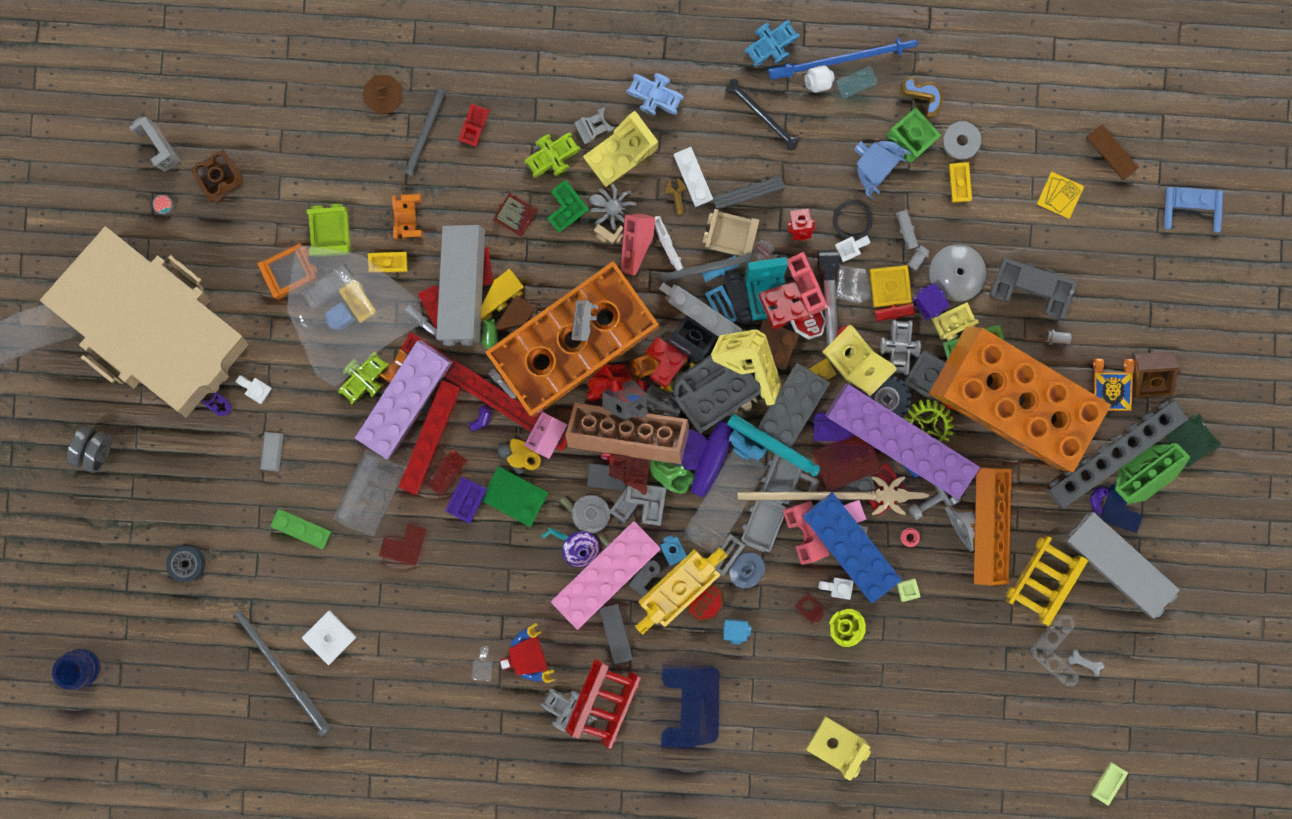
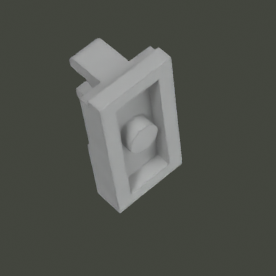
[571,300,598,341]

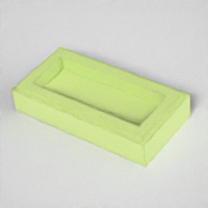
[1091,762,1128,806]

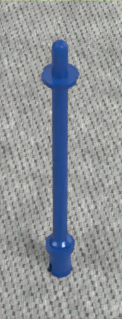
[768,38,918,80]

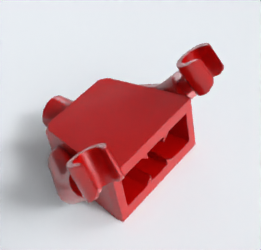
[586,365,647,402]

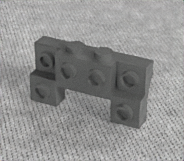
[989,258,1077,320]

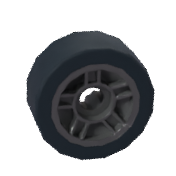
[166,545,206,582]

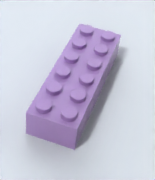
[355,341,453,459]

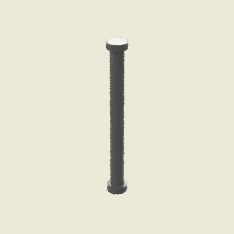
[403,88,448,177]
[660,252,752,283]

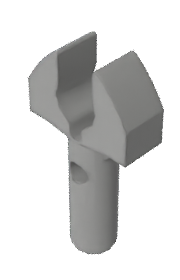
[488,368,516,399]

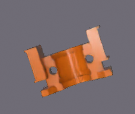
[392,193,424,240]

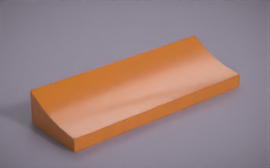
[974,468,1012,585]

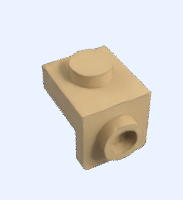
[594,224,624,245]

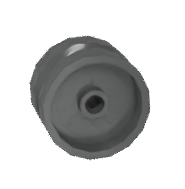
[67,425,112,473]

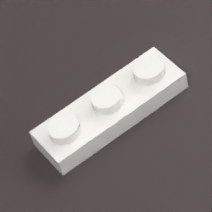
[673,147,713,208]

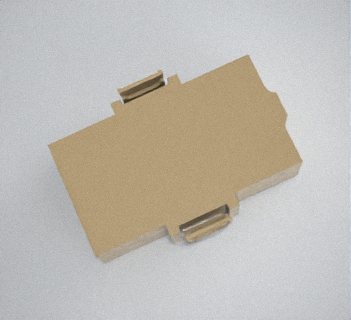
[39,226,249,418]

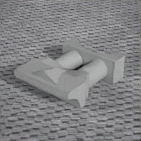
[574,107,615,144]

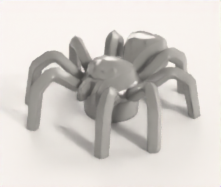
[589,184,639,233]

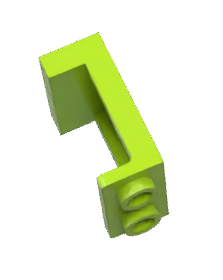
[306,204,351,258]

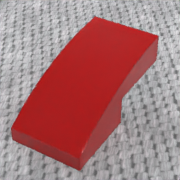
[458,103,490,147]

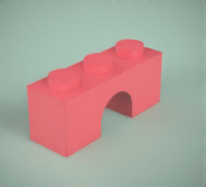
[787,252,829,316]
[782,501,830,565]

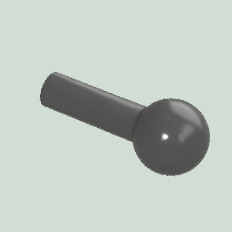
[498,443,524,476]

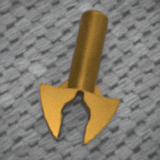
[666,178,687,215]

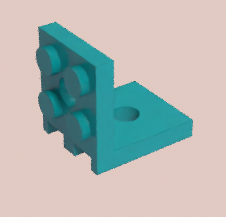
[744,257,788,321]

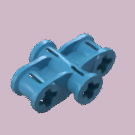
[744,20,800,67]

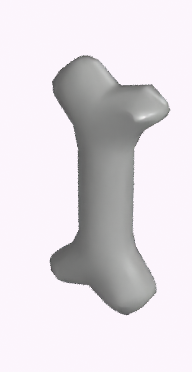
[1067,649,1105,677]

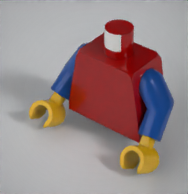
[500,623,555,683]

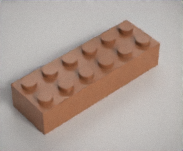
[565,403,689,464]

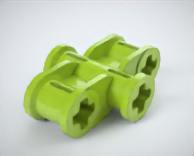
[524,132,581,178]
[338,351,390,405]

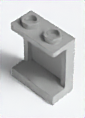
[129,117,181,172]

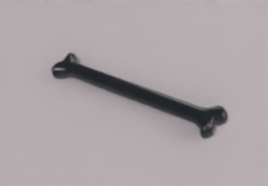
[725,79,799,150]

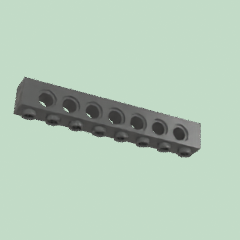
[1046,400,1188,509]

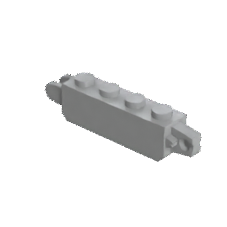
[659,283,743,336]

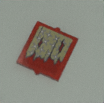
[493,193,538,237]

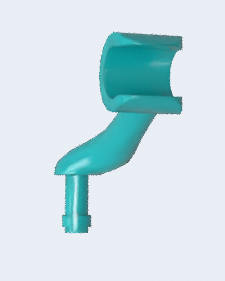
[542,528,569,541]

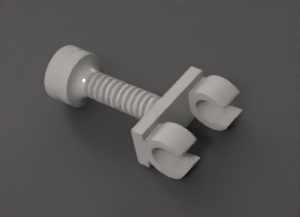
[908,485,962,520]

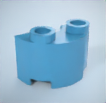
[729,429,768,461]

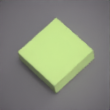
[897,578,920,602]

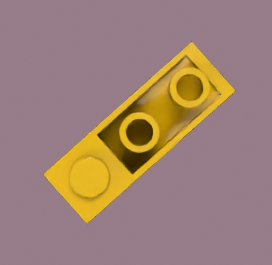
[481,269,525,323]

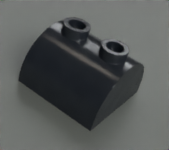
[667,315,718,363]

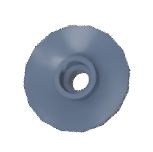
[729,553,765,588]

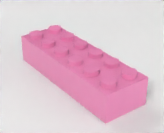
[551,521,661,630]

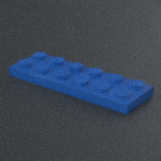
[802,492,902,604]

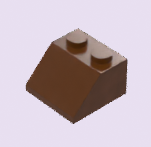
[495,295,538,332]
[1133,352,1179,398]

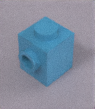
[660,535,687,566]
[723,619,751,644]

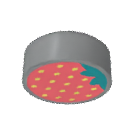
[153,195,173,215]

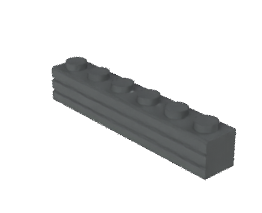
[713,175,785,210]

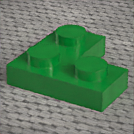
[547,179,589,234]

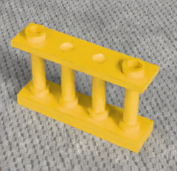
[1005,535,1088,626]

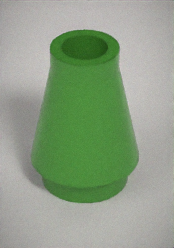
[481,319,500,349]

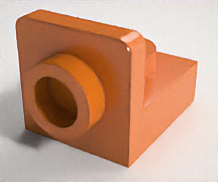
[630,355,660,380]

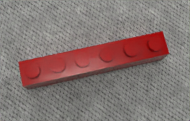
[398,380,462,495]

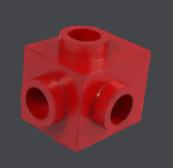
[787,209,815,241]

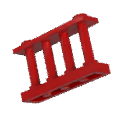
[565,659,641,749]

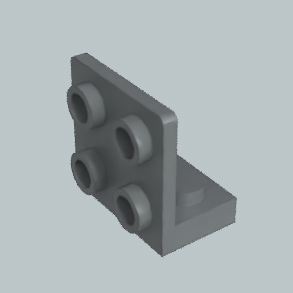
[646,384,681,418]

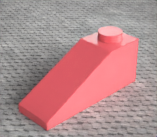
[620,214,655,276]

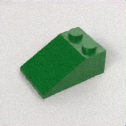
[482,466,549,527]

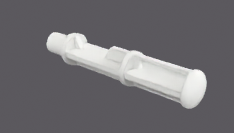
[654,216,684,271]

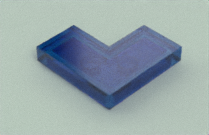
[1100,484,1143,533]

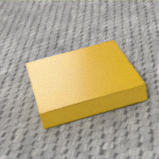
[869,265,912,308]

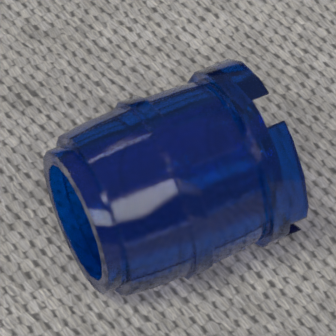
[52,648,101,690]

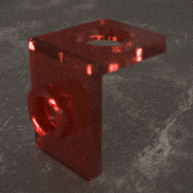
[795,593,825,624]

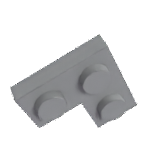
[625,482,666,526]

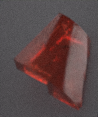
[609,454,649,495]

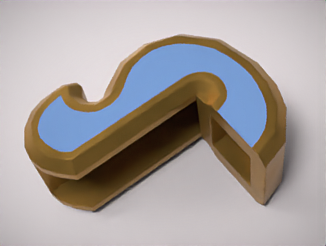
[900,76,943,119]

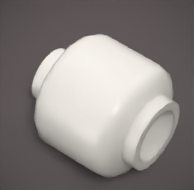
[805,65,835,93]

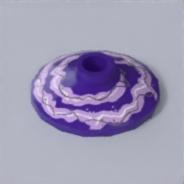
[562,531,599,567]

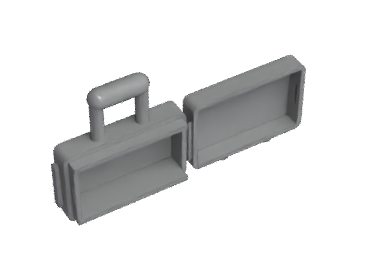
[741,454,820,552]

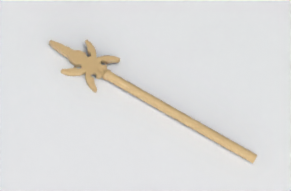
[737,476,929,515]

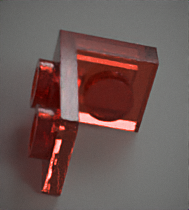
[427,450,468,496]

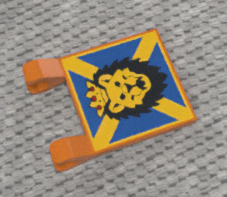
[1093,358,1135,411]

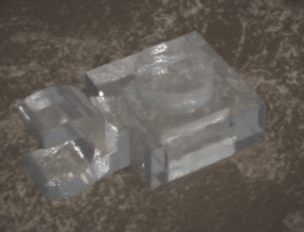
[471,646,493,682]

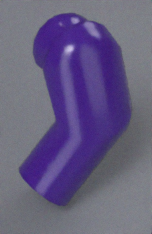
[469,405,492,432]
[1090,486,1109,514]

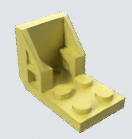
[583,111,658,188]
[711,329,782,405]

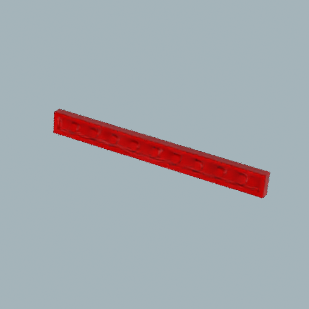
[401,332,567,452]

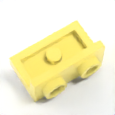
[932,302,979,341]

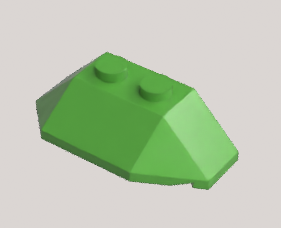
[1115,443,1190,504]

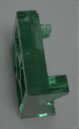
[1164,414,1222,467]

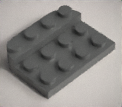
[674,355,761,434]

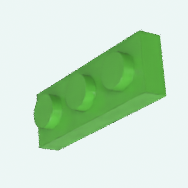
[270,509,332,549]

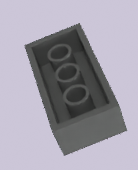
[757,362,830,448]

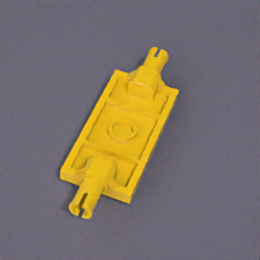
[635,547,727,635]

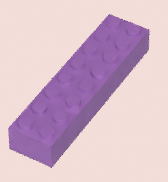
[825,383,980,500]

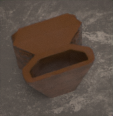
[191,149,243,204]

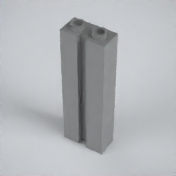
[436,225,485,346]
[1064,512,1180,618]

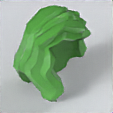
[650,460,694,493]

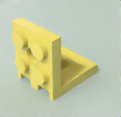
[823,325,897,396]
[806,716,871,781]

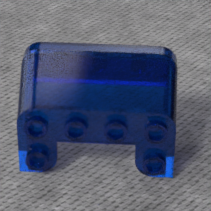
[661,665,720,747]

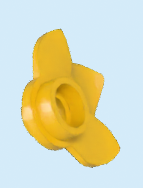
[507,439,541,470]

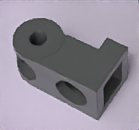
[628,560,660,597]

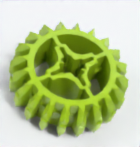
[903,399,954,444]

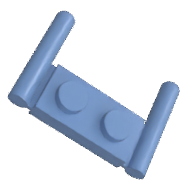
[1164,187,1223,233]

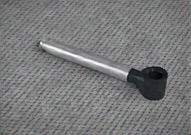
[818,250,839,361]

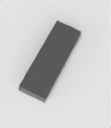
[600,603,633,665]

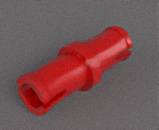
[874,303,914,322]

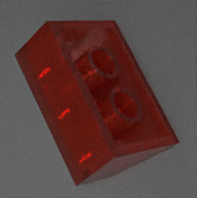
[811,435,882,492]

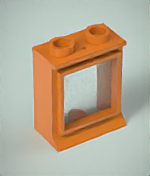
[257,243,319,299]

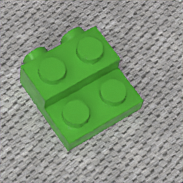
[886,108,942,163]

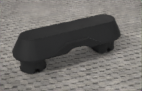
[724,271,752,325]

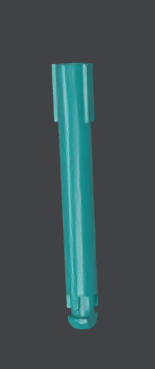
[727,414,820,476]

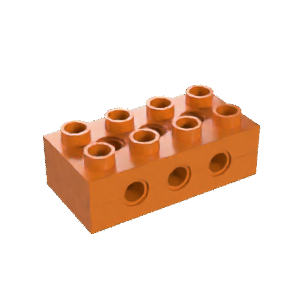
[485,261,660,417]
[929,327,1111,473]

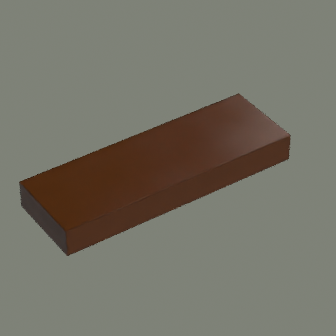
[1086,124,1139,181]

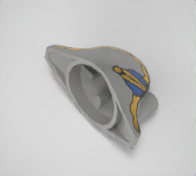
[945,506,976,552]

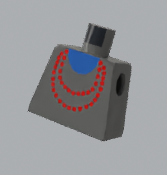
[603,380,648,419]

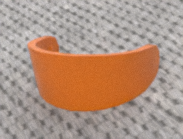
[380,350,408,383]

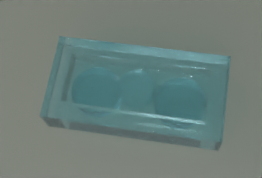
[835,66,878,100]

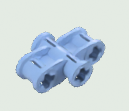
[626,73,684,115]

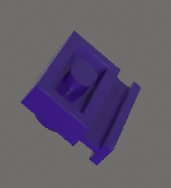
[813,413,853,442]
[445,477,488,523]

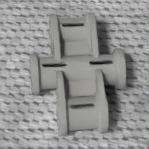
[880,319,921,376]
[540,688,597,734]

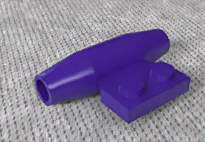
[671,421,733,498]

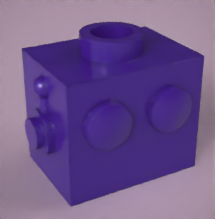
[912,283,950,321]

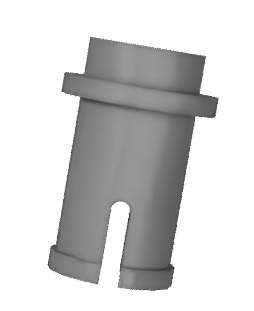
[907,246,930,271]
[1045,329,1071,345]

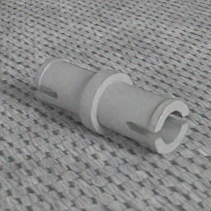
[896,210,919,250]

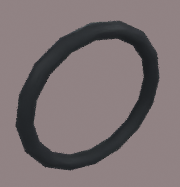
[833,201,872,240]

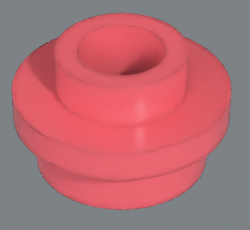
[900,528,920,547]

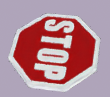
[791,311,826,339]

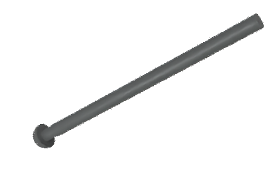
[234,610,330,736]

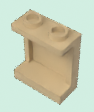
[702,209,759,257]

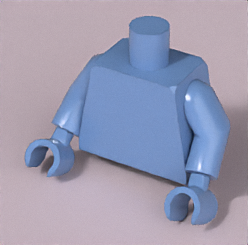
[854,141,911,199]

